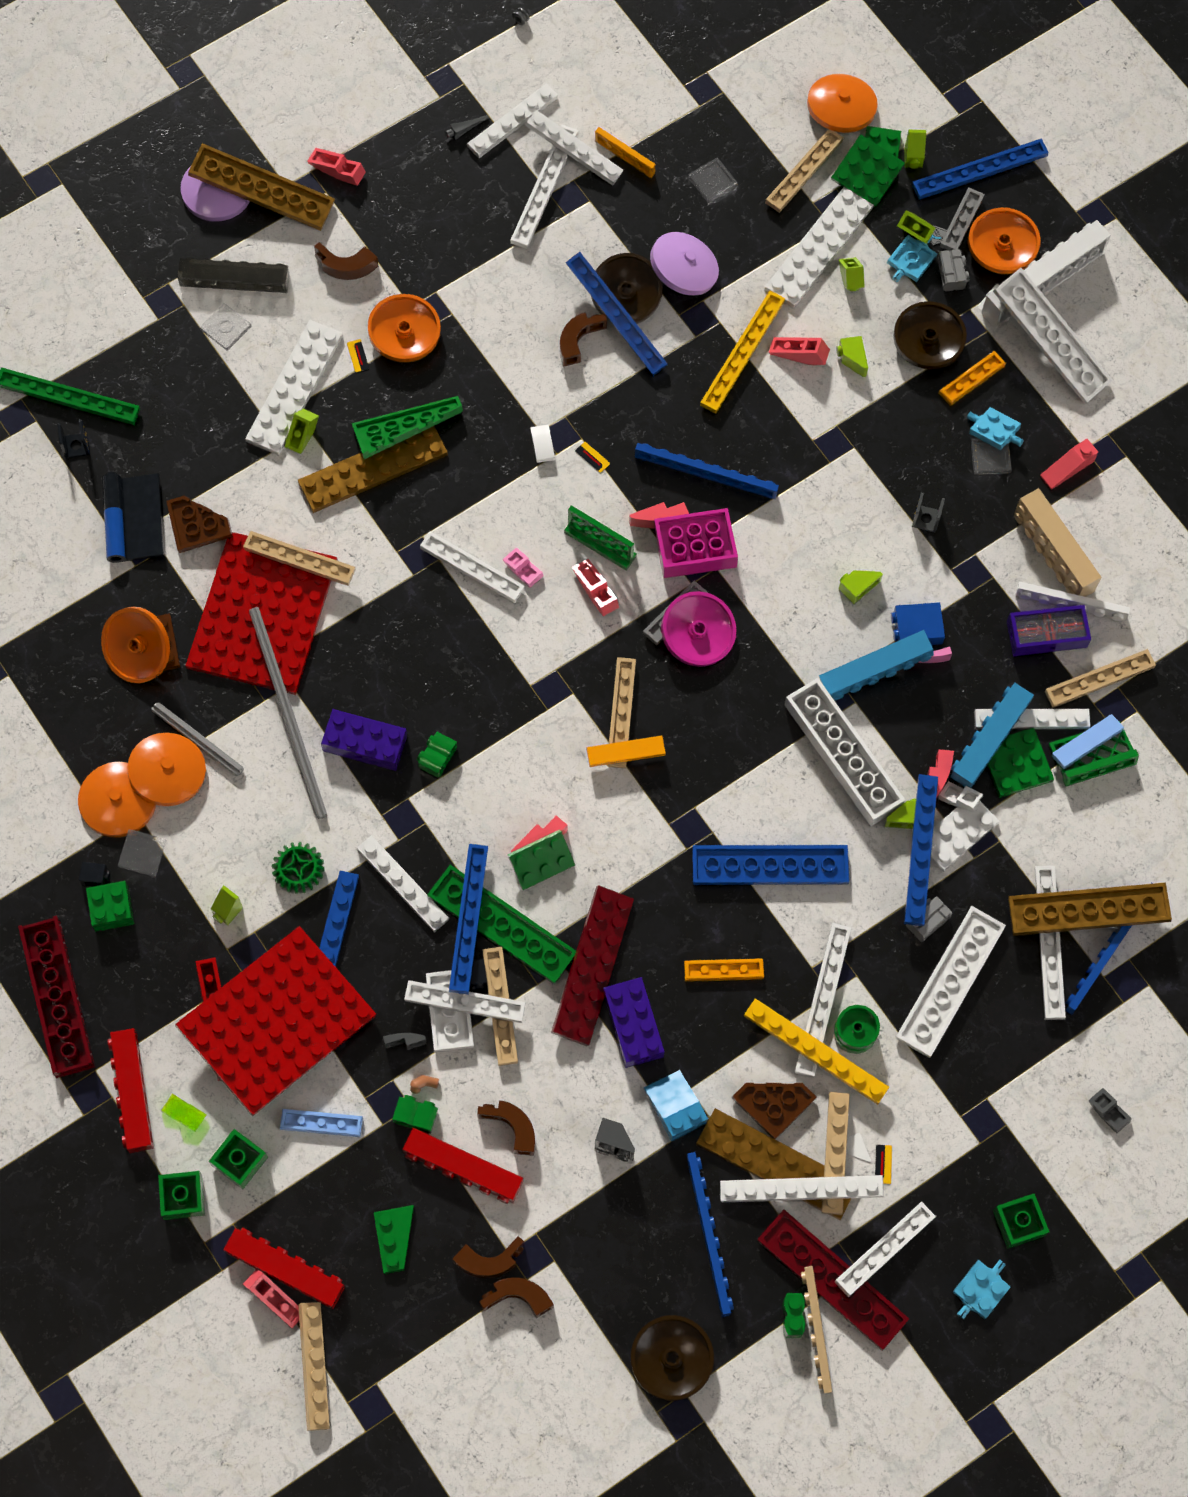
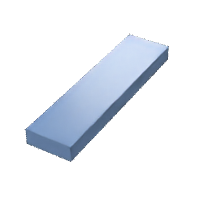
[1052,714,1124,769]
[280,1109,363,1138]

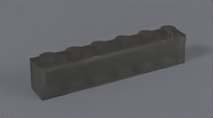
[177,258,290,293]

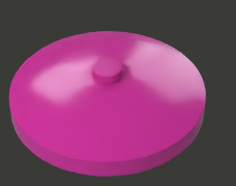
[661,591,736,667]

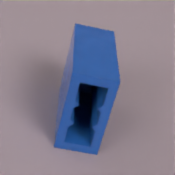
[891,602,945,645]

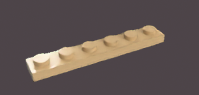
[765,129,844,213]
[243,531,356,586]
[1045,649,1156,708]
[607,657,636,768]
[483,947,518,1066]
[822,1092,849,1215]
[801,1266,833,1393]
[298,1302,330,1431]

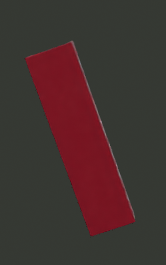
[18,915,95,1079]

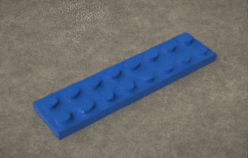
[692,845,849,885]

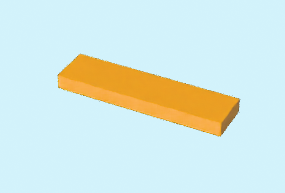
[595,127,656,178]
[939,351,1006,406]
[586,736,666,767]
[684,959,764,981]

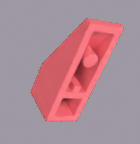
[769,337,830,365]
[1040,439,1098,490]
[243,1269,299,1328]

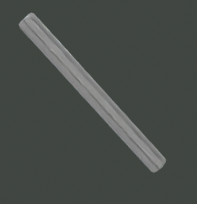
[151,702,244,776]

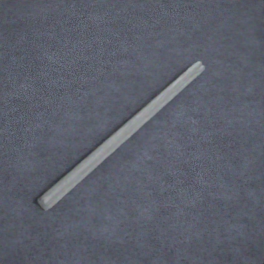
[249,607,327,819]

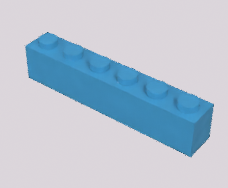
[819,630,934,700]
[951,683,1034,788]

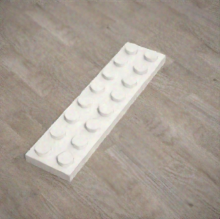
[764,187,874,308]
[993,268,1113,404]
[245,320,343,455]
[895,906,1006,1058]

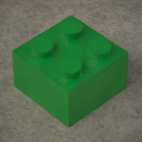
[86,881,134,932]
[209,1129,268,1190]
[158,1171,205,1220]
[993,1193,1049,1249]

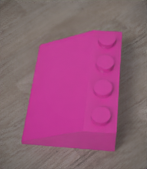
[654,508,738,578]

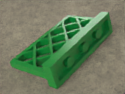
[564,505,637,571]
[1048,721,1139,787]

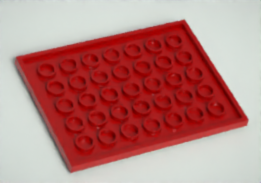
[185,532,338,695]
[175,926,376,1117]

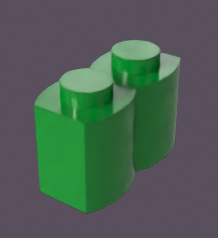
[417,732,457,778]
[392,1095,438,1134]
[782,1293,805,1338]

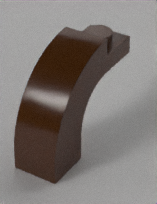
[314,242,379,280]
[560,312,607,367]
[477,1100,535,1156]
[452,1236,524,1279]
[480,1278,554,1318]

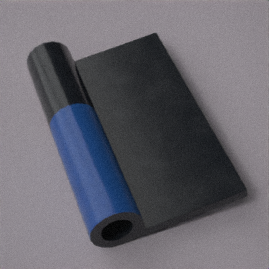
[102,472,164,563]

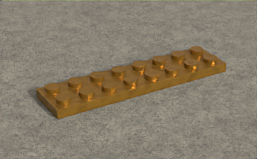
[188,143,335,231]
[298,426,448,513]
[1008,882,1172,936]
[696,1108,851,1220]

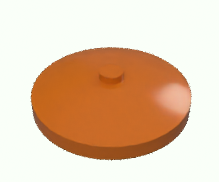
[807,74,878,133]
[968,208,1041,274]
[368,294,441,362]
[101,607,170,683]
[128,733,206,806]
[78,762,156,838]

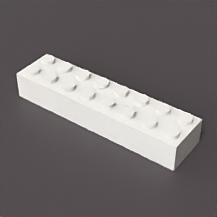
[981,220,1111,329]
[784,678,905,827]

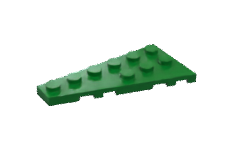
[352,396,463,459]

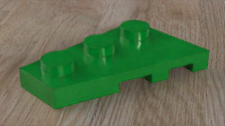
[374,1205,414,1274]

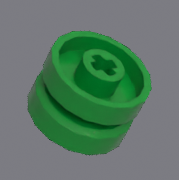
[834,1005,880,1054]

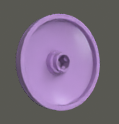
[181,166,250,221]
[650,232,719,295]

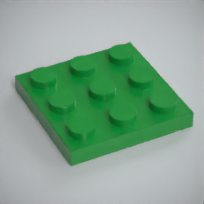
[831,134,905,208]
[987,728,1054,798]

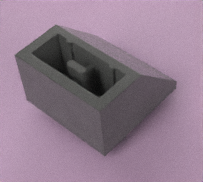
[595,1118,635,1162]

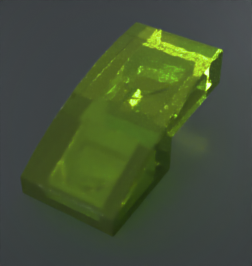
[161,1093,207,1132]

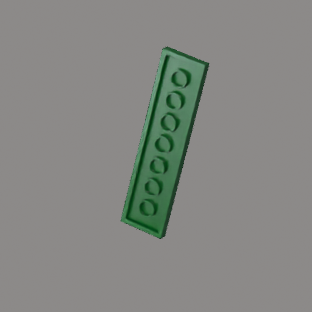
[427,864,576,985]

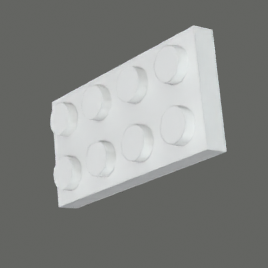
[931,801,999,872]
[426,970,474,1052]

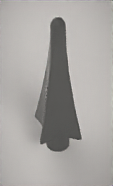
[445,115,489,140]

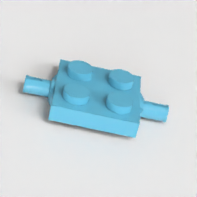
[887,235,937,282]
[967,407,1024,450]
[953,1260,1010,1319]

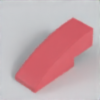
[307,148,366,186]
[629,502,689,528]
[572,559,619,616]
[927,750,954,800]
[511,815,568,852]

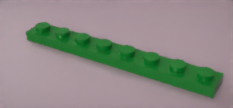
[0,367,140,425]

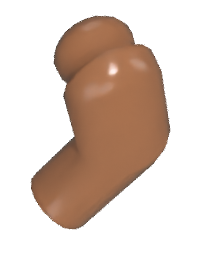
[410,1075,439,1094]

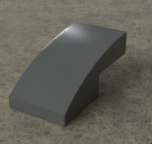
[383,1033,427,1050]
[1089,1088,1132,1133]

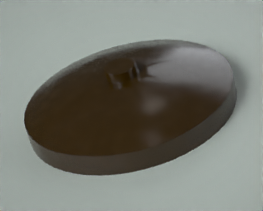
[591,253,663,324]
[893,301,967,369]
[631,1315,714,1401]

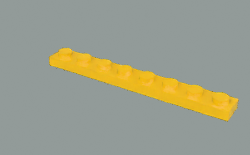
[700,290,785,414]
[744,998,889,1105]

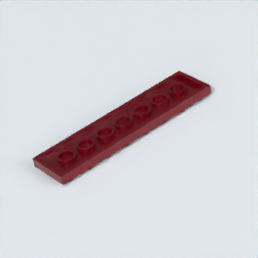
[551,885,634,1046]
[757,1209,909,1351]

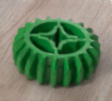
[272,842,325,894]

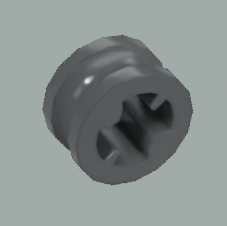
[512,7,530,25]

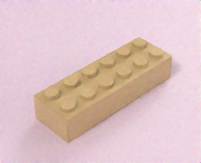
[1014,488,1102,597]

